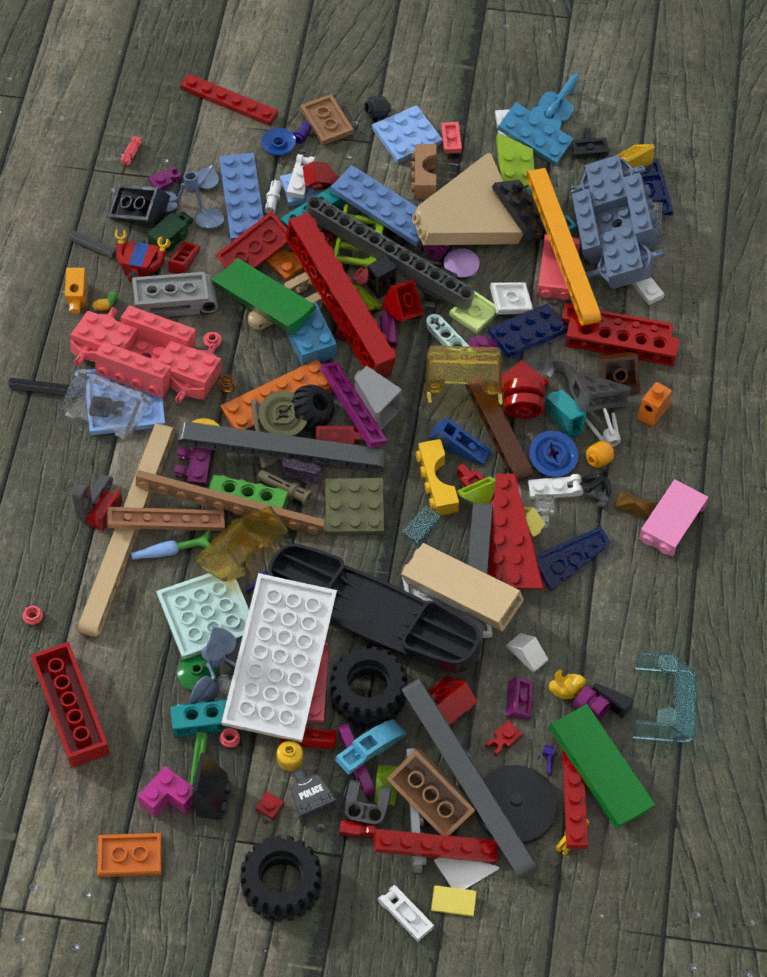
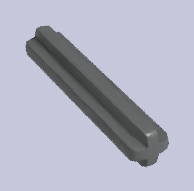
[68,230,116,258]

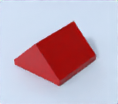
[381,279,424,322]

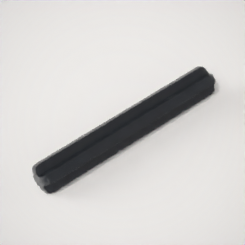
[8,378,82,397]

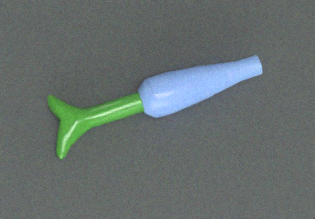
[131,531,212,560]

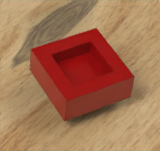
[255,792,284,821]

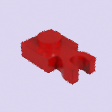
[485,720,523,757]

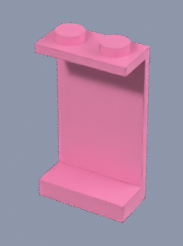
[639,479,708,557]

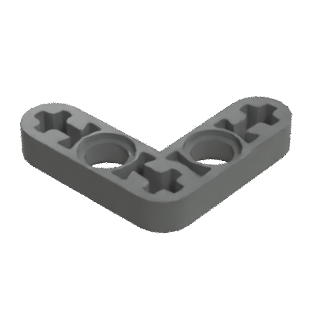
[72,473,113,522]

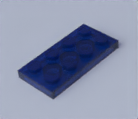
[487,303,568,358]

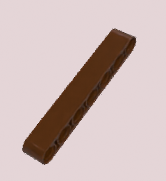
[464,373,532,481]

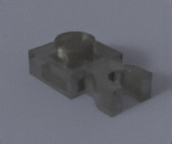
[89,396,125,418]

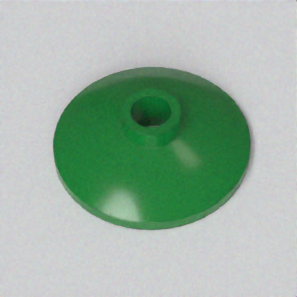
[177,655,217,691]

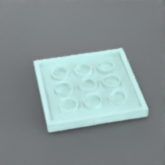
[156,566,249,660]

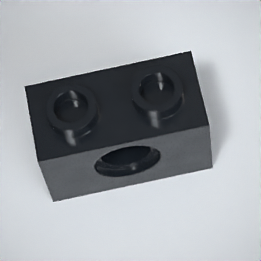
[368,256,397,299]

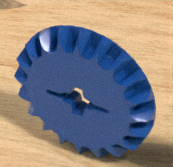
[529,431,578,478]

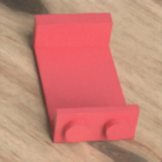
[537,234,581,300]

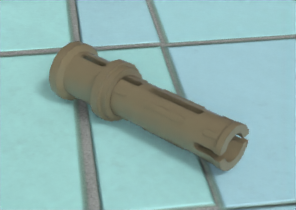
[257,469,313,506]

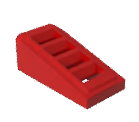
[168,241,200,274]

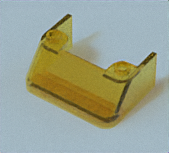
[426,346,504,404]
[194,506,288,583]

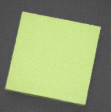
[449,291,498,335]

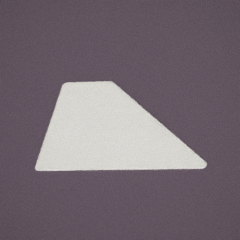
[434,858,499,889]

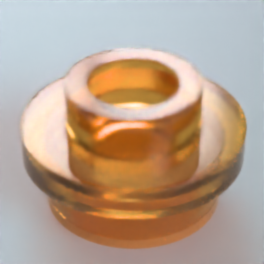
[218,374,237,392]

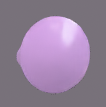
[444,248,480,278]

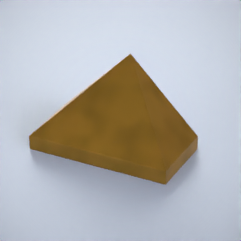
[614,491,657,519]

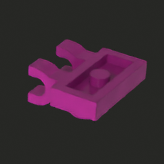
[174,447,212,486]

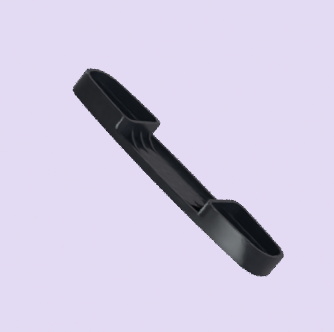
[268,543,482,673]

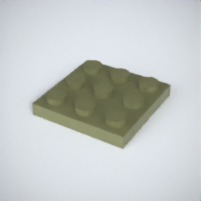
[325,478,384,535]

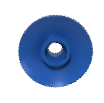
[261,128,296,156]

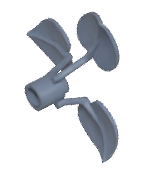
[164,165,224,229]
[189,627,236,705]

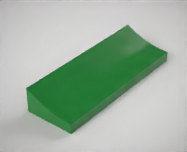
[211,258,317,336]
[548,704,655,829]

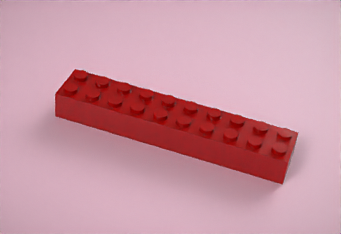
[286,212,397,378]

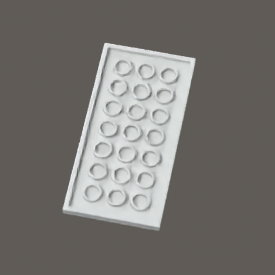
[221,573,337,743]

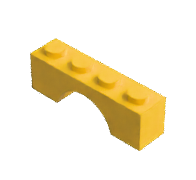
[416,439,459,517]

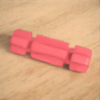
[121,136,142,166]

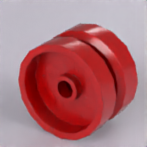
[503,378,545,419]

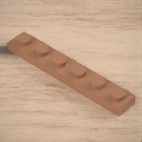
[107,507,225,531]

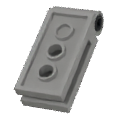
[132,272,218,317]

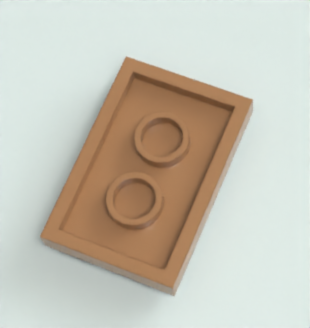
[300,94,354,146]

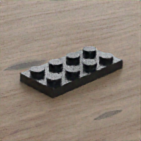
[491,180,547,241]

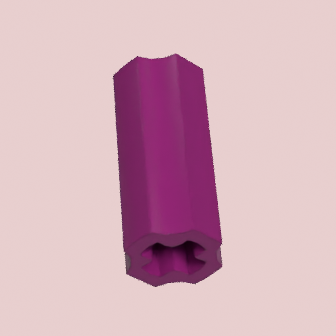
[379,311,399,349]

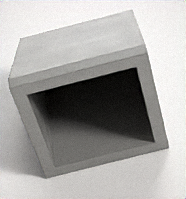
[354,366,402,431]

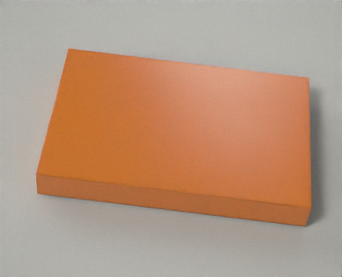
[97,833,162,877]

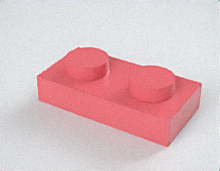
[441,122,462,154]

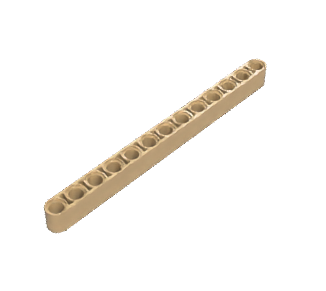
[78,423,175,638]

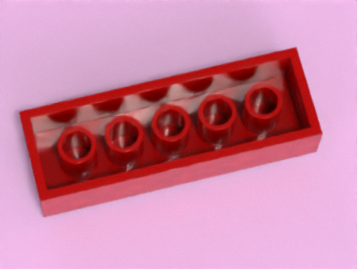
[30,642,110,768]

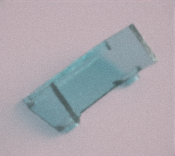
[633,651,696,742]

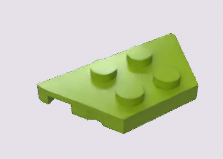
[496,134,534,187]

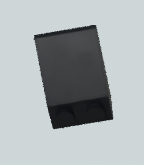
[108,184,171,228]
[192,753,232,820]

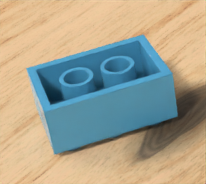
[285,302,337,366]

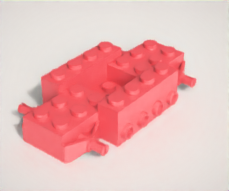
[70,305,222,403]

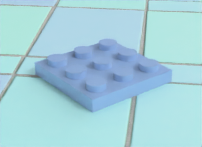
[372,105,443,164]

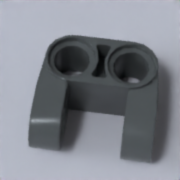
[345,780,392,826]

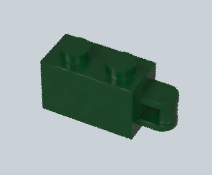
[147,211,193,253]

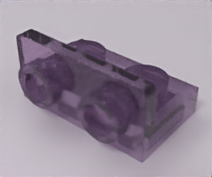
[282,458,324,485]

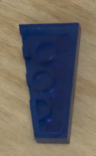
[536,526,610,592]

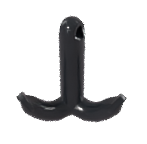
[581,466,611,497]

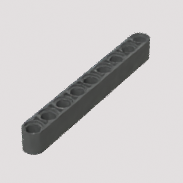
[463,503,493,661]

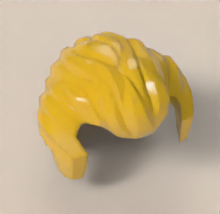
[548,669,586,699]

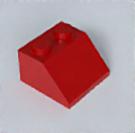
[428,676,477,725]

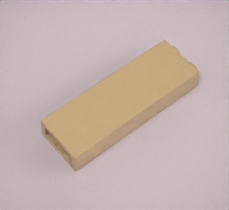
[401,543,524,632]

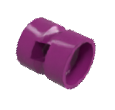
[572,686,611,721]

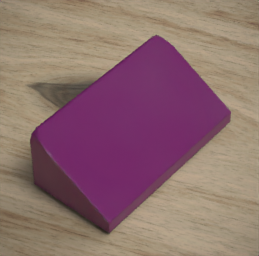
[506,676,533,720]

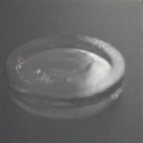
[217,674,233,693]

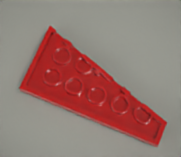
[488,474,545,590]

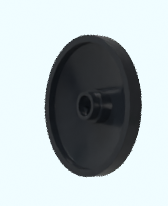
[474,765,557,845]

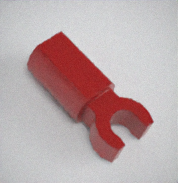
[339,820,376,839]

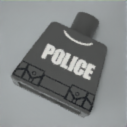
[291,770,336,823]

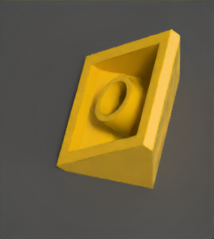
[617,144,655,168]

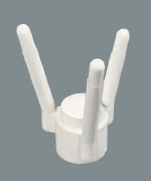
[585,408,621,447]

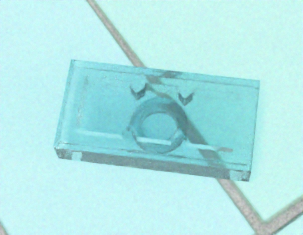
[402,506,441,545]

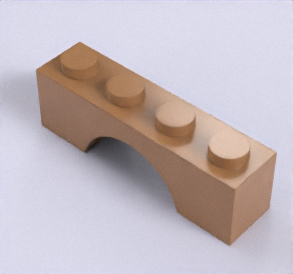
[411,144,436,200]

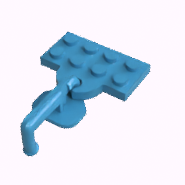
[497,73,579,166]

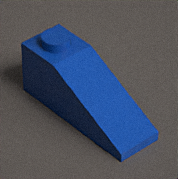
[428,417,491,465]

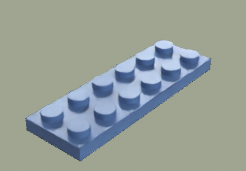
[219,153,263,242]
[330,165,421,246]

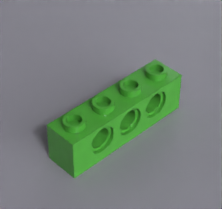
[209,475,288,509]

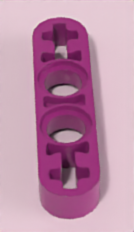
[337,724,375,797]

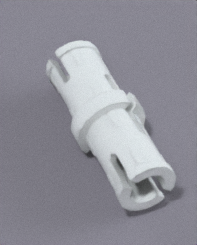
[264,180,282,214]

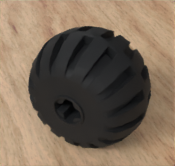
[291,384,334,431]

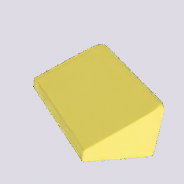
[431,886,476,917]

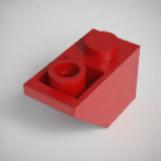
[303,161,339,190]

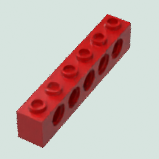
[565,318,679,367]

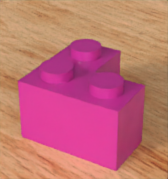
[138,766,194,818]

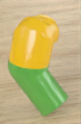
[93,292,118,311]

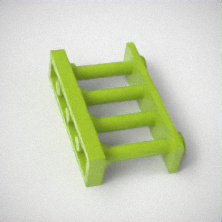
[334,204,385,269]

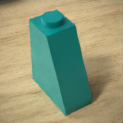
[545,390,587,439]

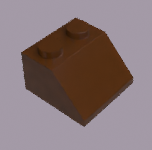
[597,352,640,393]

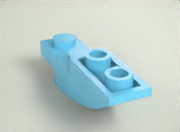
[335,719,407,775]

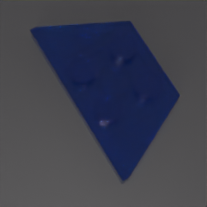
[641,159,673,216]

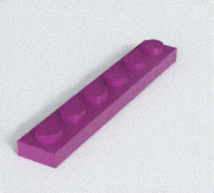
[320,362,388,448]

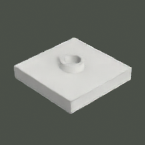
[490,282,533,314]

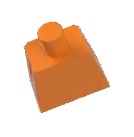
[637,382,672,428]

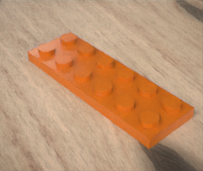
[220,359,333,430]

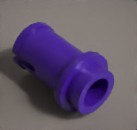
[294,122,312,144]

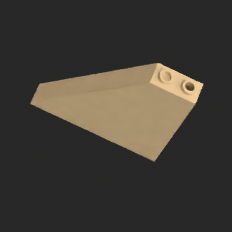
[412,153,524,245]

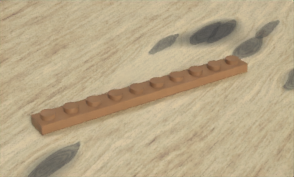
[136,470,325,536]

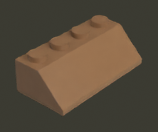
[387,747,476,836]

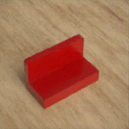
[86,489,123,531]

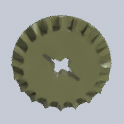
[259,391,307,436]

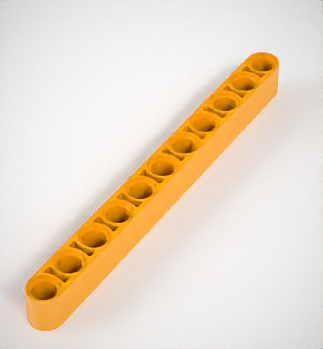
[527,168,601,326]

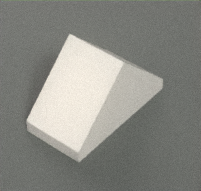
[506,633,548,673]

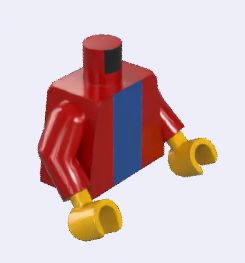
[115,230,170,282]

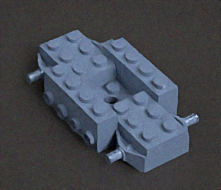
[570,155,665,289]

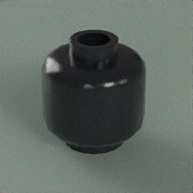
[364,96,391,119]

